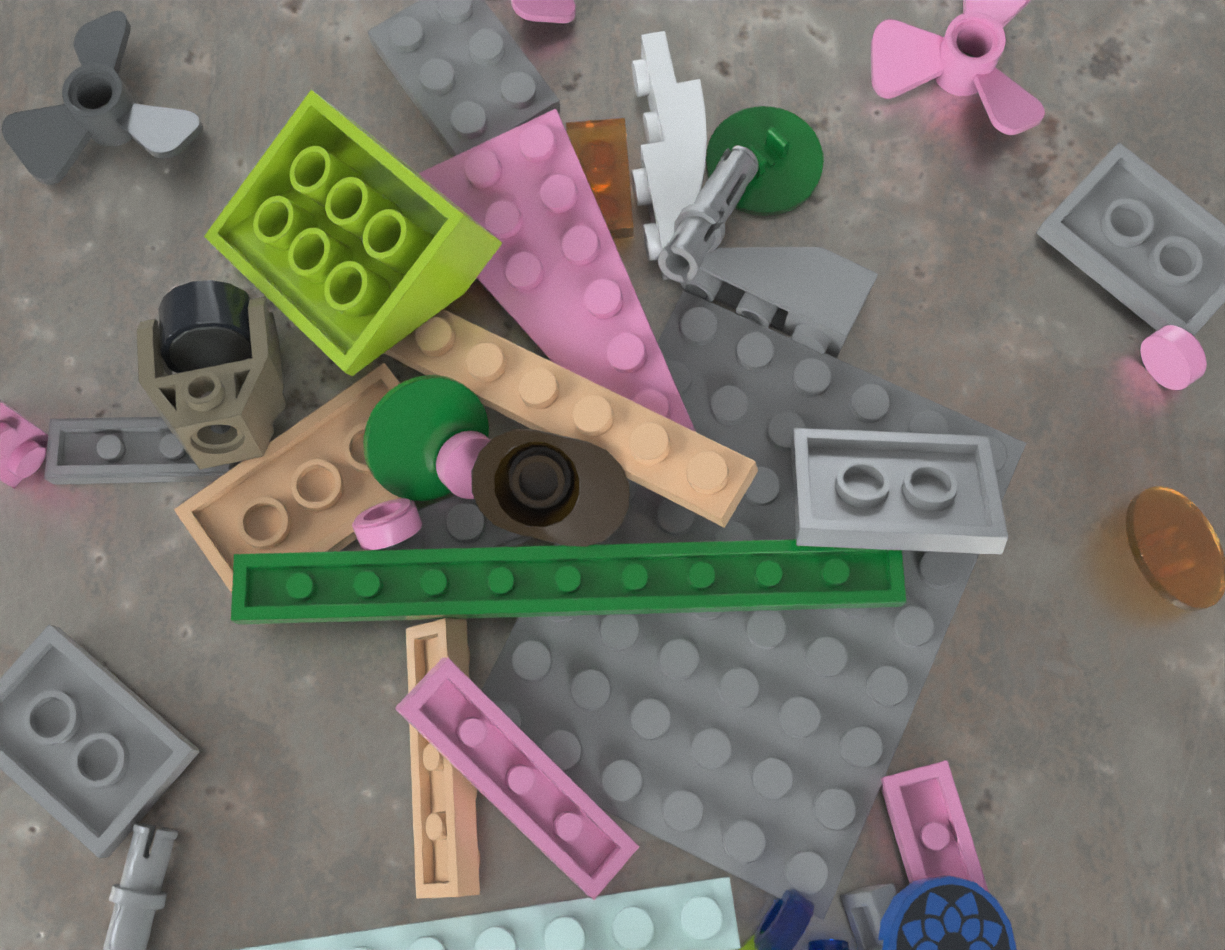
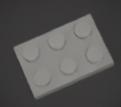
[367,0,560,157]
[1036,142,1225,336]
[791,428,1008,555]
[0,624,200,858]

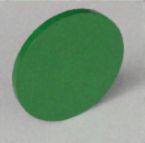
[705,106,824,216]
[363,375,489,501]

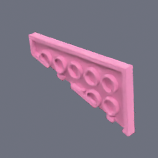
[418,109,696,432]

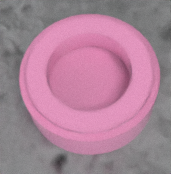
[1140,325,1207,390]
[436,431,491,499]
[352,498,422,550]

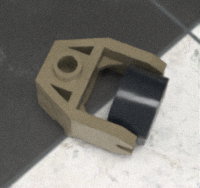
[136,280,286,470]

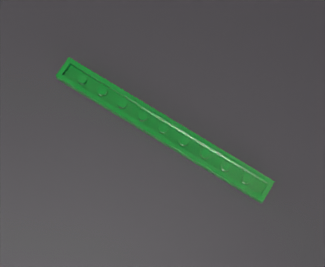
[231,539,906,624]

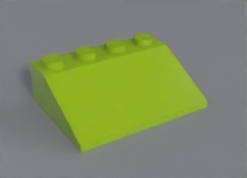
[204,90,502,376]

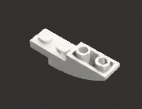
[631,31,707,280]

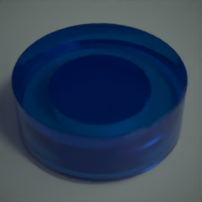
[754,889,814,950]

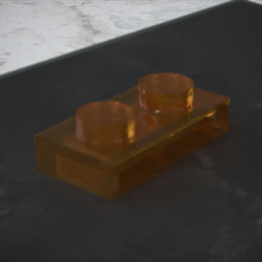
[566,118,634,239]

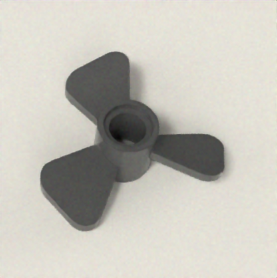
[2,11,203,185]

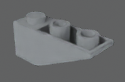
[677,247,878,358]

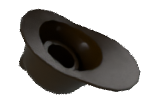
[471,429,630,547]

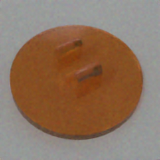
[1125,486,1225,611]

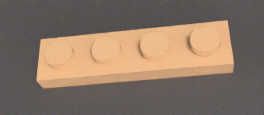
[406,618,480,899]

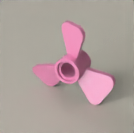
[871,0,1045,135]

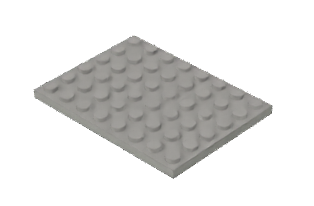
[481,290,1026,920]

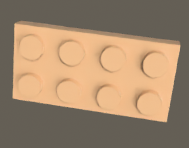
[174,363,401,593]

